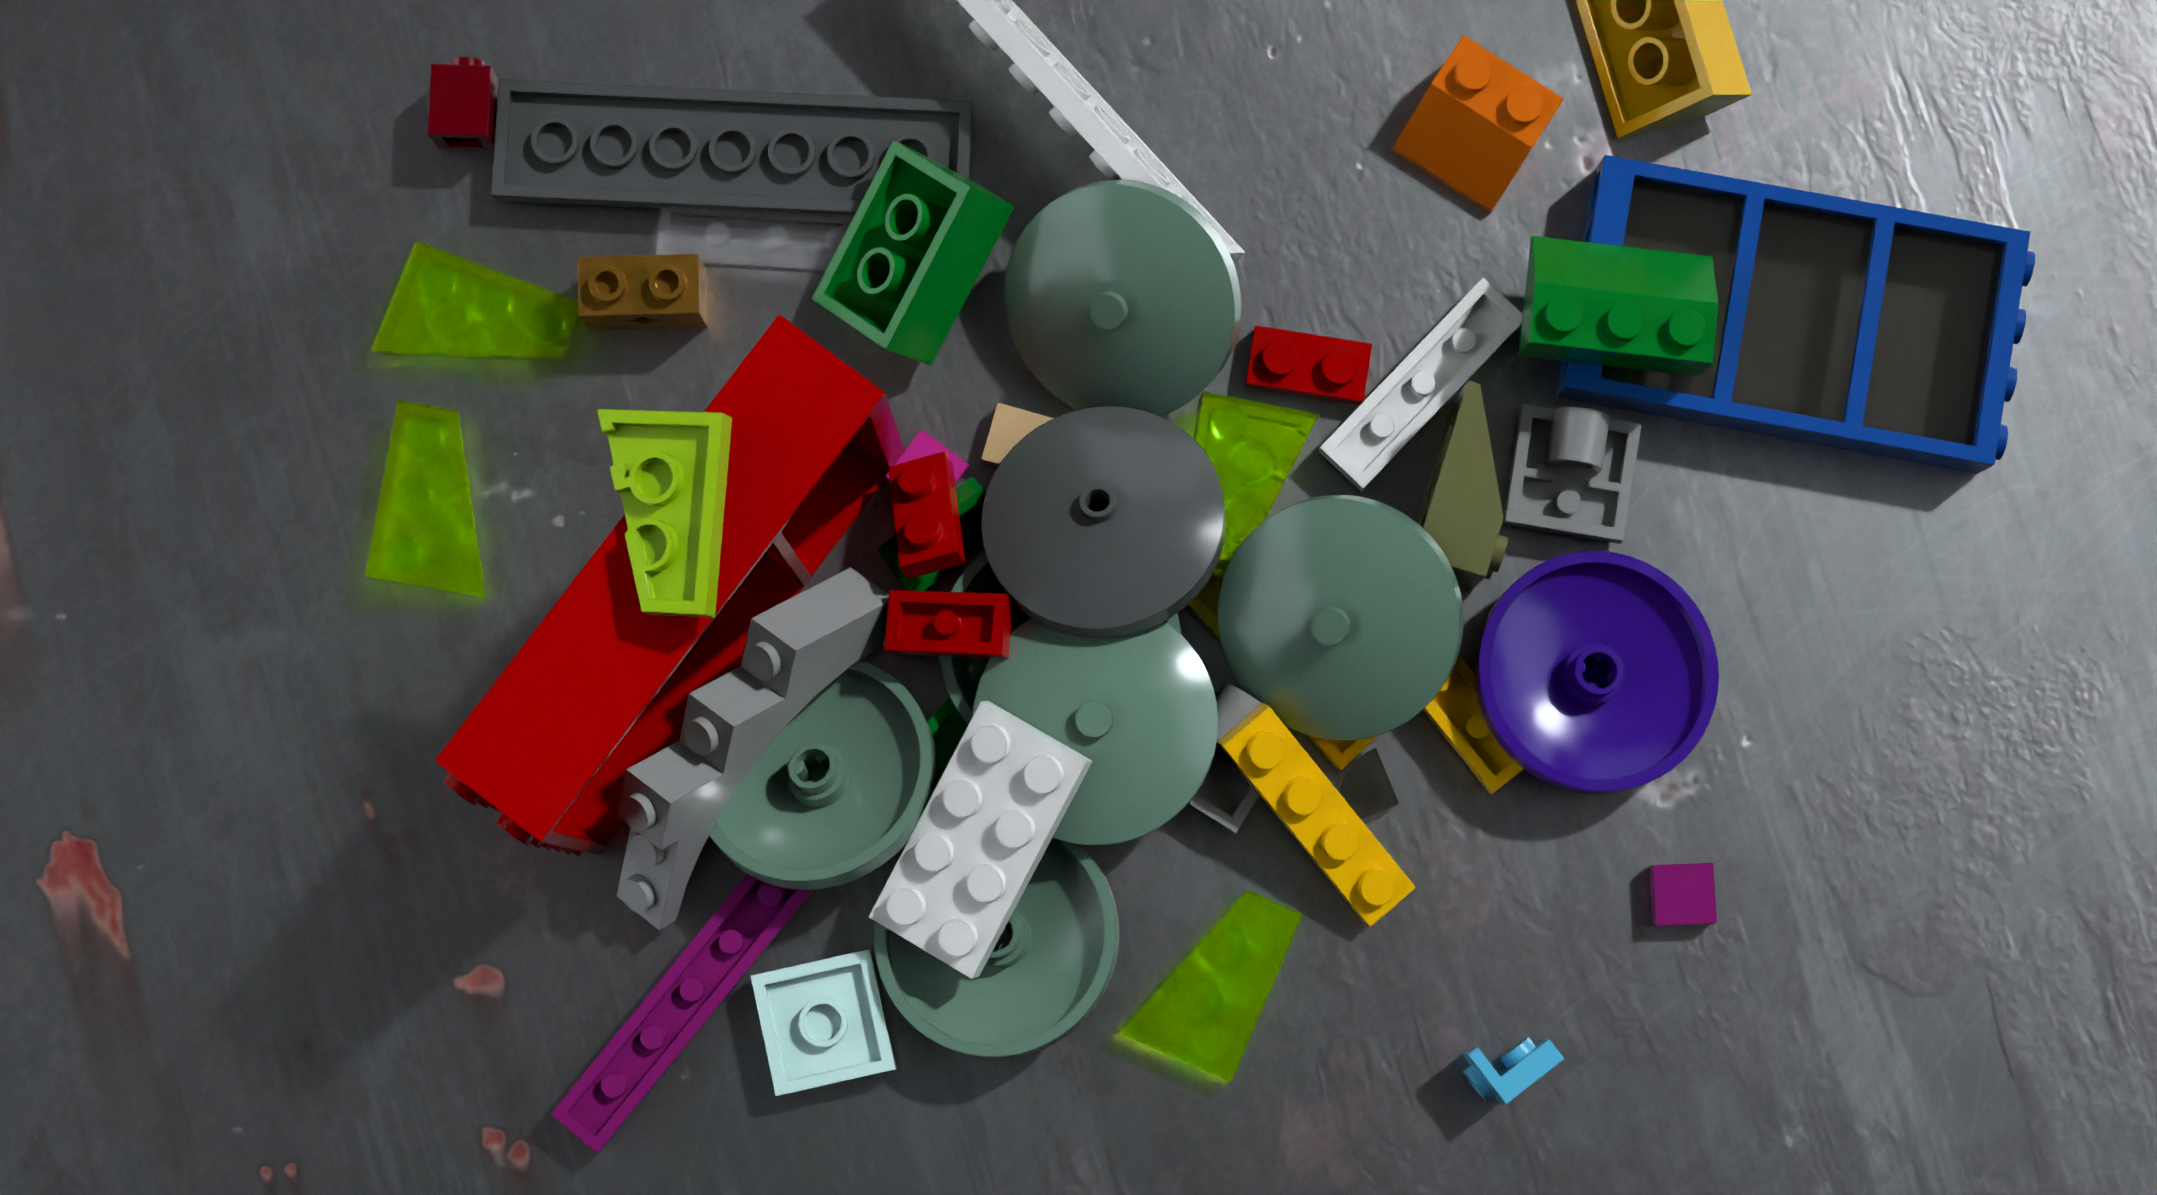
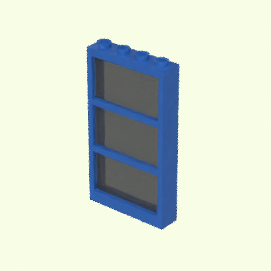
[1556,155,2035,474]

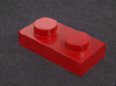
[1245,325,1372,405]
[888,451,965,579]
[884,590,1013,658]

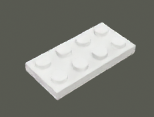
[869,701,1092,979]

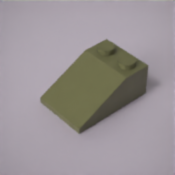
[1417,380,1508,591]

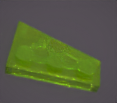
[371,241,581,362]
[1193,391,1319,577]
[365,400,486,599]
[1119,890,1303,1083]

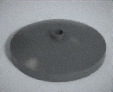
[981,406,1226,638]

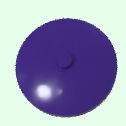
[1474,551,1719,794]

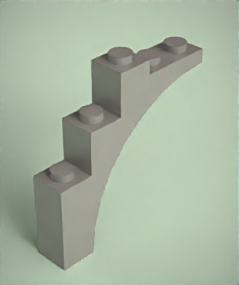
[617,567,889,930]

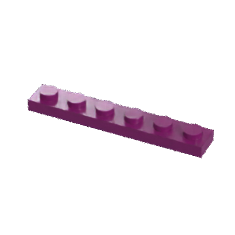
[550,874,815,1153]

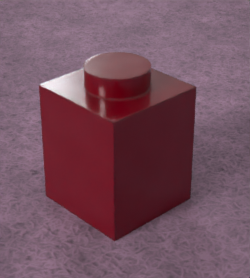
[427,57,499,151]

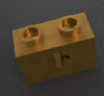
[578,254,707,330]

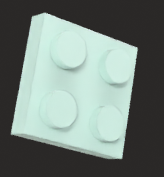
[751,949,897,1096]

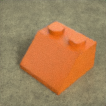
[1392,35,1564,214]

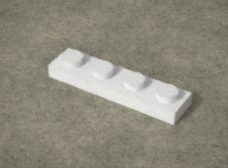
[1318,277,1523,492]

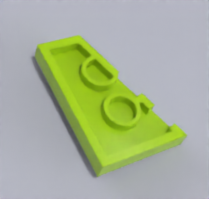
[597,409,732,618]

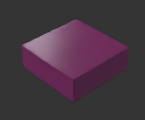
[1649,863,1717,926]

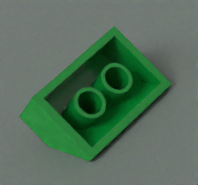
[812,140,1015,365]
[1519,236,1719,377]

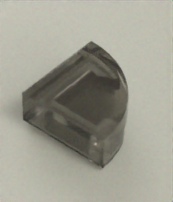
[1339,748,1399,819]

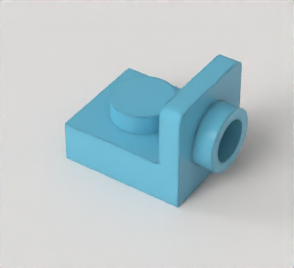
[1462,1037,1564,1104]

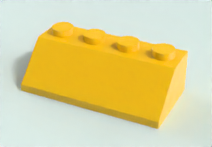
[1576,0,1752,139]

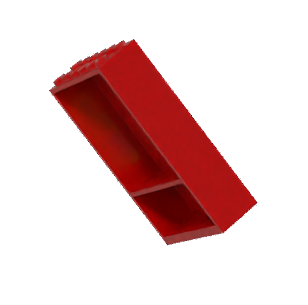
[434,314,904,856]

